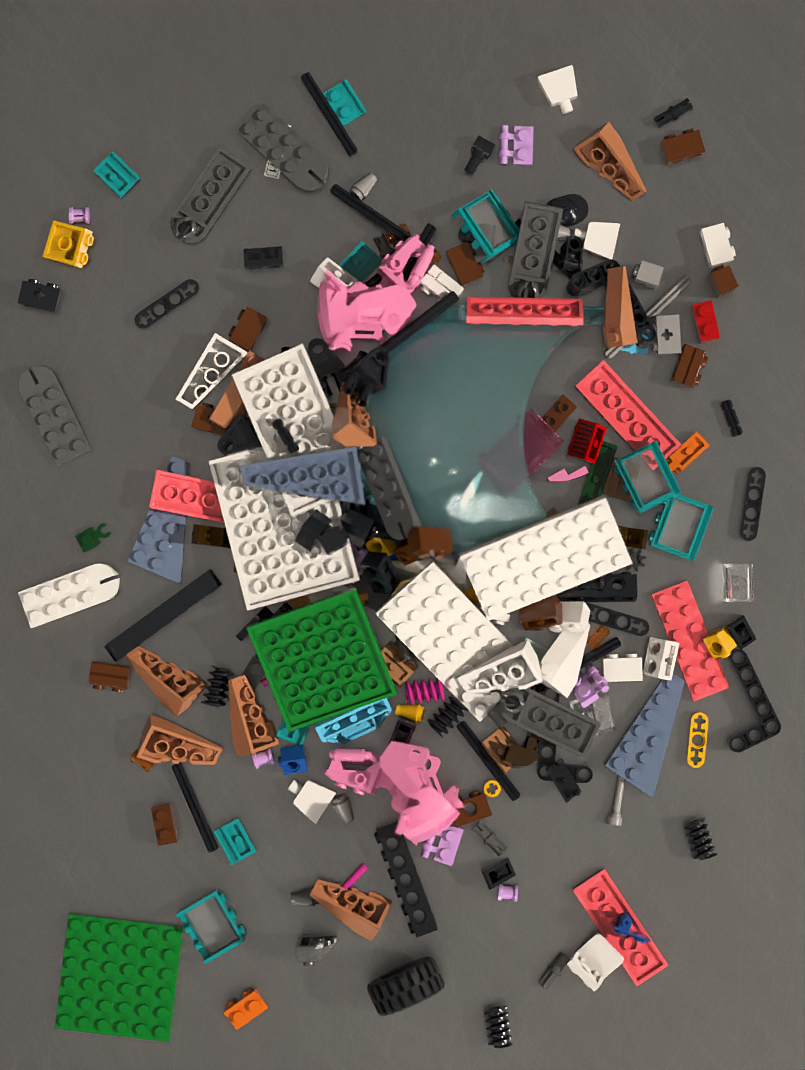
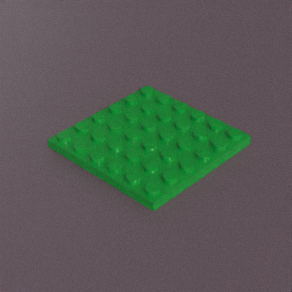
[246,587,397,732]
[55,913,183,1042]

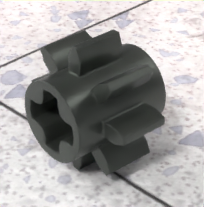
[627,548,646,571]

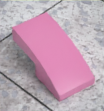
[547,466,589,482]

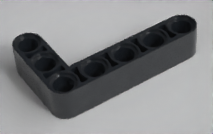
[566,259,656,348]
[727,649,781,753]
[536,687,593,783]

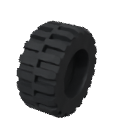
[367,956,445,1016]

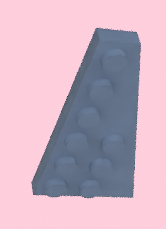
[241,447,365,505]
[127,456,190,584]
[604,673,685,798]

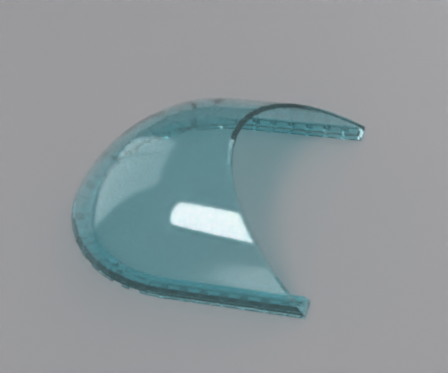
[360,305,604,560]

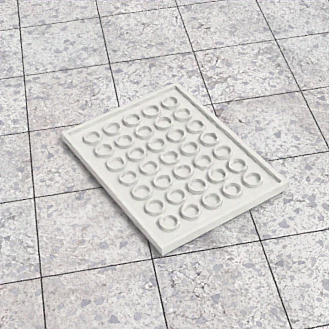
[209,447,360,611]

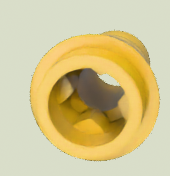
[395,704,425,723]

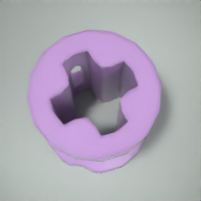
[69,207,90,224]
[252,748,275,769]
[498,884,518,902]

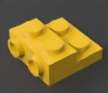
[42,220,94,269]

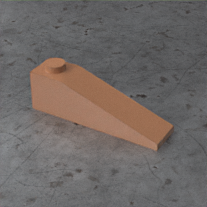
[573,122,647,201]
[602,266,637,348]
[209,351,265,429]
[332,381,377,447]
[125,646,207,716]
[228,675,279,757]
[136,715,222,765]
[310,879,392,941]

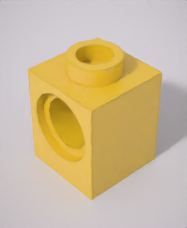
[365,535,397,556]
[703,626,737,659]

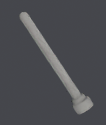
[606,775,625,826]

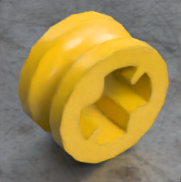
[483,780,501,797]

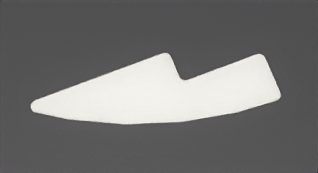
[460,471,482,510]

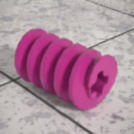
[405,678,445,705]

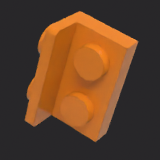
[223,988,268,1030]

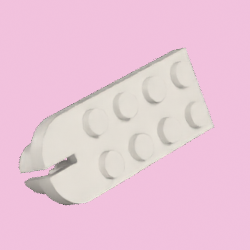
[18,563,120,628]

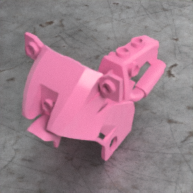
[317,234,435,351]
[324,741,465,846]

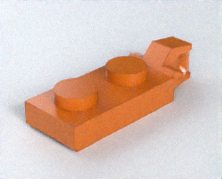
[661,431,710,474]

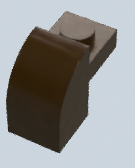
[191,524,231,548]
[617,526,648,549]
[500,732,539,769]

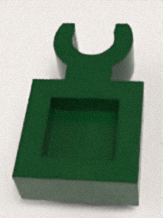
[75,523,111,553]

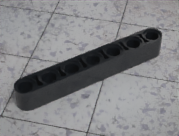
[104,569,222,662]

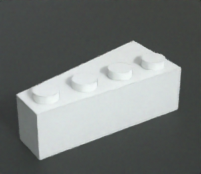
[175,333,248,409]

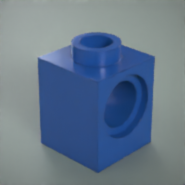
[278,745,307,775]

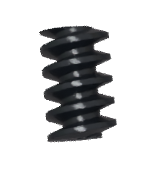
[201,665,234,707]
[427,696,470,738]
[684,817,718,860]
[484,1006,513,1048]

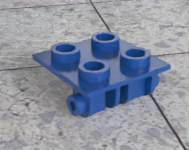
[611,913,651,944]

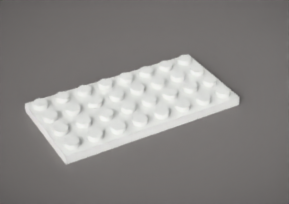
[232,344,363,517]
[459,495,632,621]
[375,561,513,722]

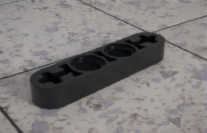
[135,279,200,329]
[739,467,766,541]
[585,603,649,636]

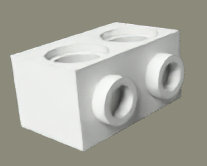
[642,637,679,681]

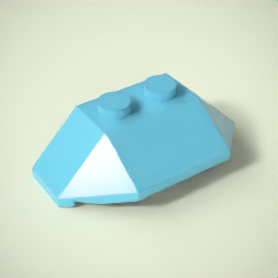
[314,698,392,744]

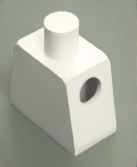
[537,65,577,114]
[574,222,620,260]
[288,779,336,824]

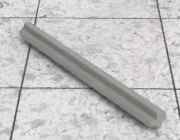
[604,275,691,359]

